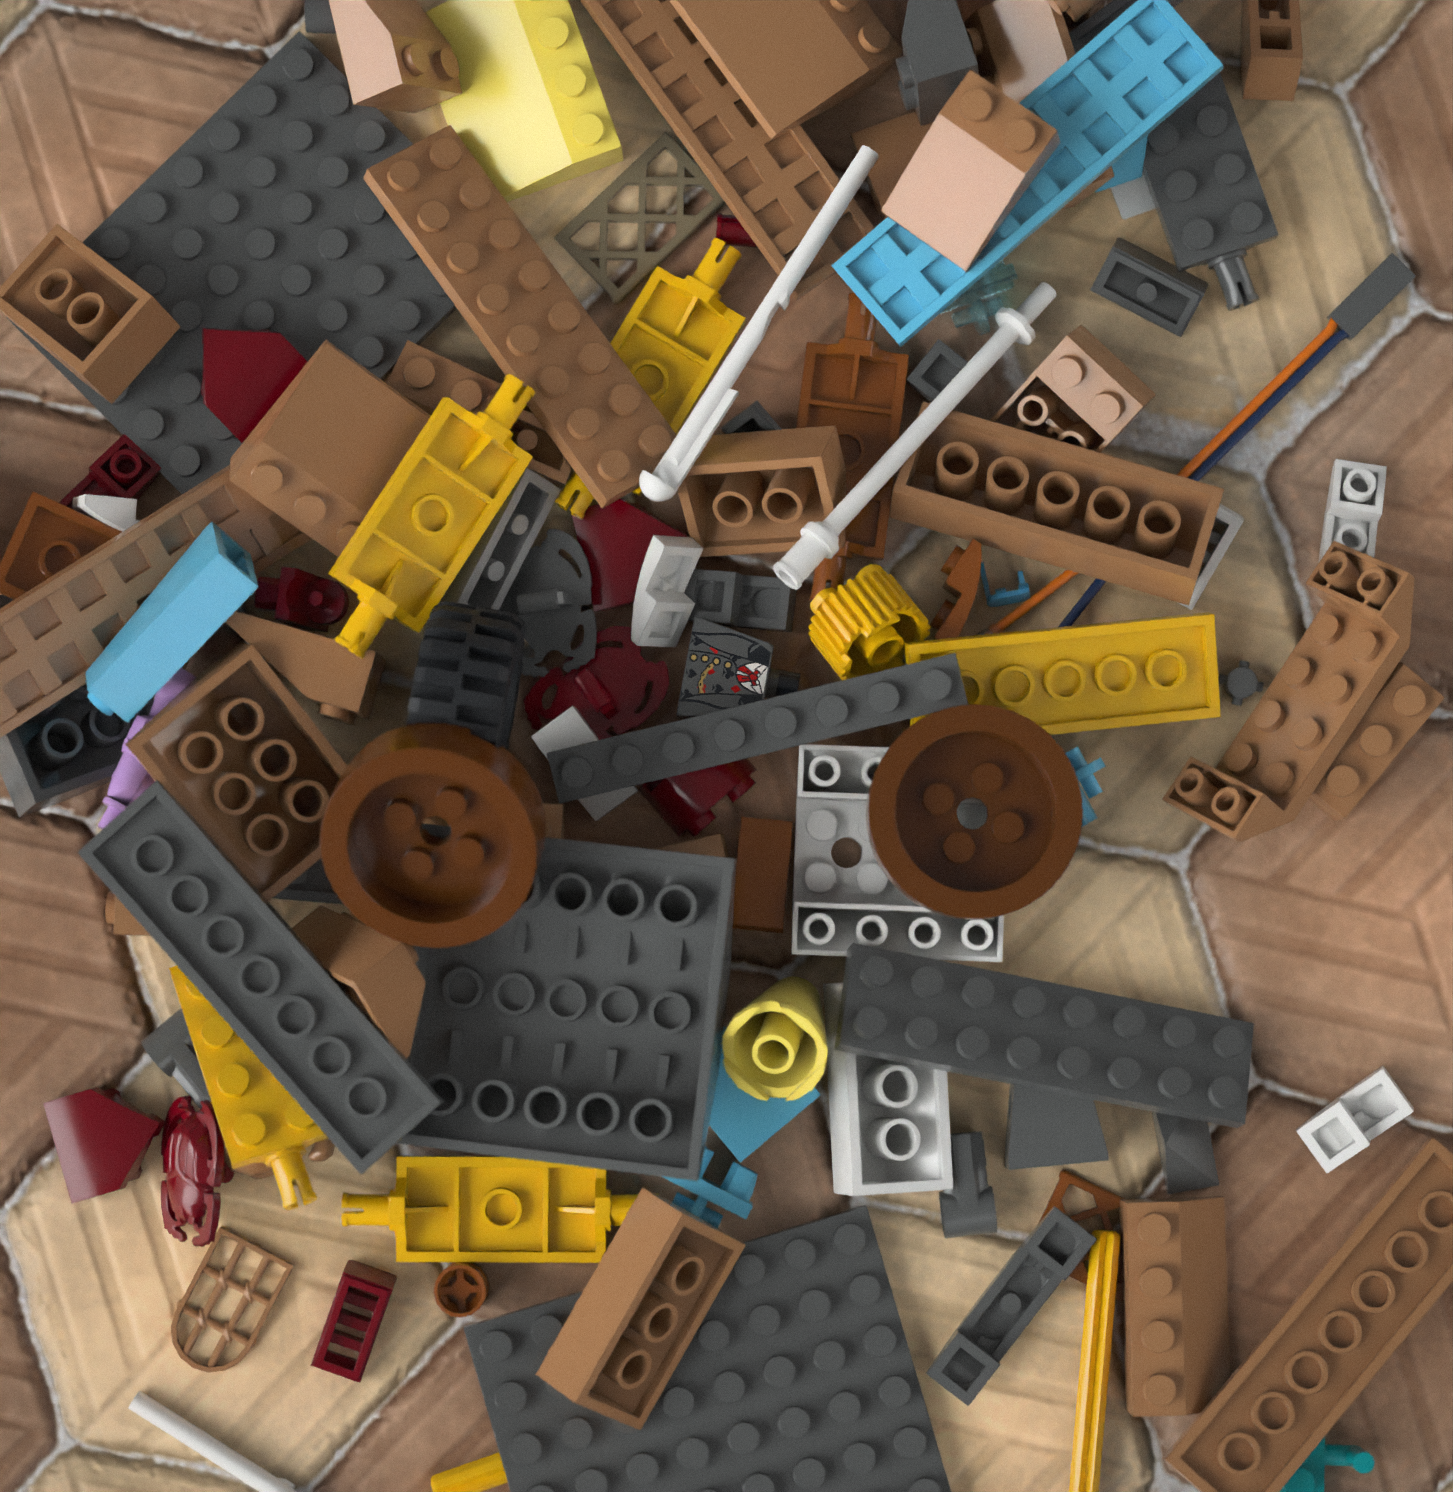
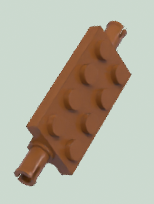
[796,293,909,602]

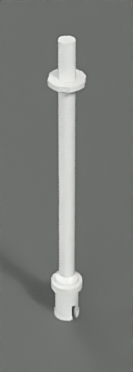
[773,282,1057,589]

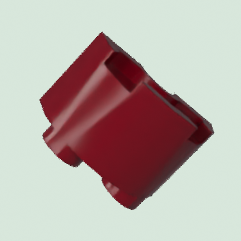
[639,758,757,837]

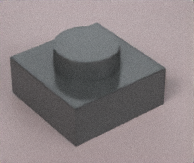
[906,339,968,402]

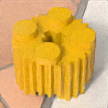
[808,564,930,680]

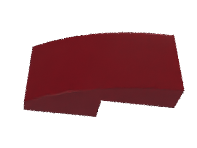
[59,434,162,510]

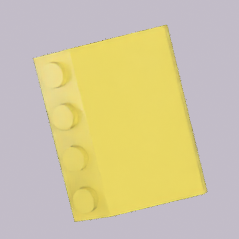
[425,0,623,202]

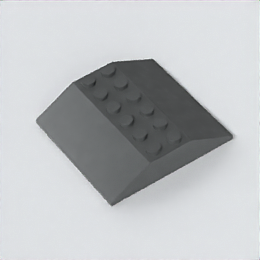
[398,824,736,1181]

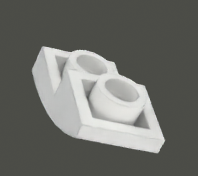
[1319,459,1387,562]

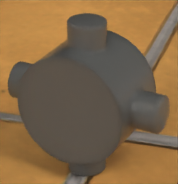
[1218,661,1264,706]

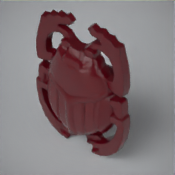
[523,626,669,740]
[161,1095,235,1247]

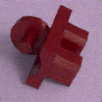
[254,567,349,633]

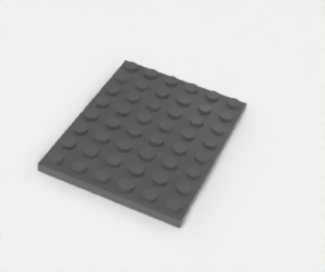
[6,31,457,494]
[464,1205,951,1492]

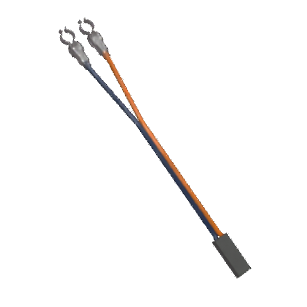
[976,253,1416,635]

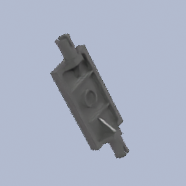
[1143,42,1279,311]

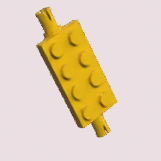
[554,238,746,520]
[328,374,536,659]
[169,966,328,1210]
[341,1155,659,1263]

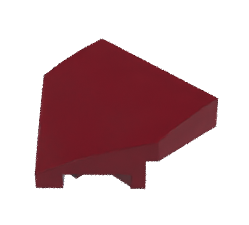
[201,328,308,443]
[572,499,690,612]
[43,1087,165,1204]

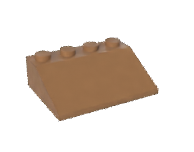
[669,0,903,140]
[230,340,431,557]
[125,642,348,902]

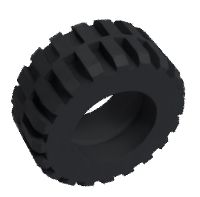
[405,601,526,750]

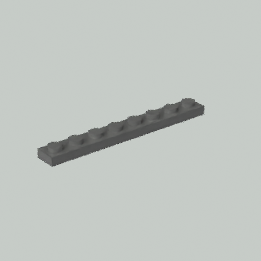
[547,653,968,804]

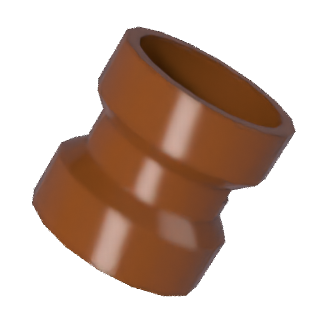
[433,1262,490,1318]

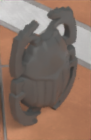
[499,529,597,677]

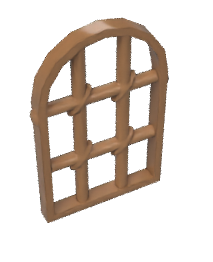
[171,1226,295,1373]

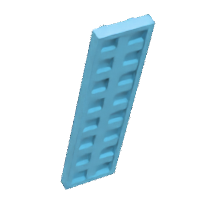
[831,0,1223,347]

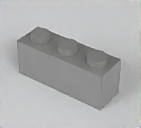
[439,468,561,610]

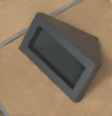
[1152,1112,1219,1194]

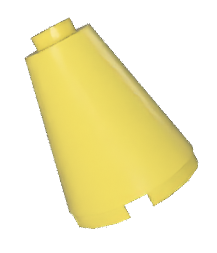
[722,976,828,1101]

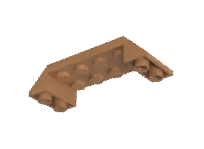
[1162,541,1415,842]

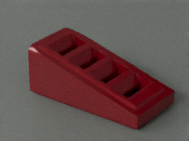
[311,1260,397,1383]

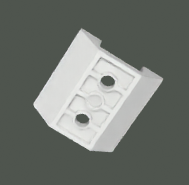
[791,744,1004,962]

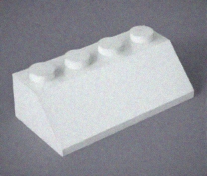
[823,983,953,1196]

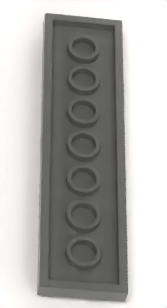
[78,781,444,1174]
[834,943,1254,1128]

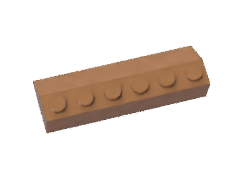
[890,401,1224,605]

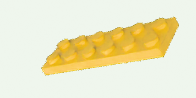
[904,612,1221,735]

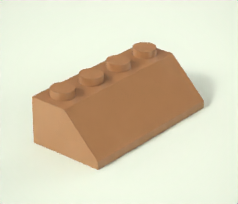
[964,0,1115,211]
[536,1187,745,1430]
[1119,1196,1230,1417]

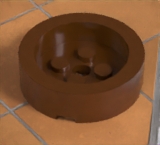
[866,704,1083,920]
[320,723,546,948]

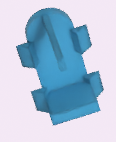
[980,562,1030,607]

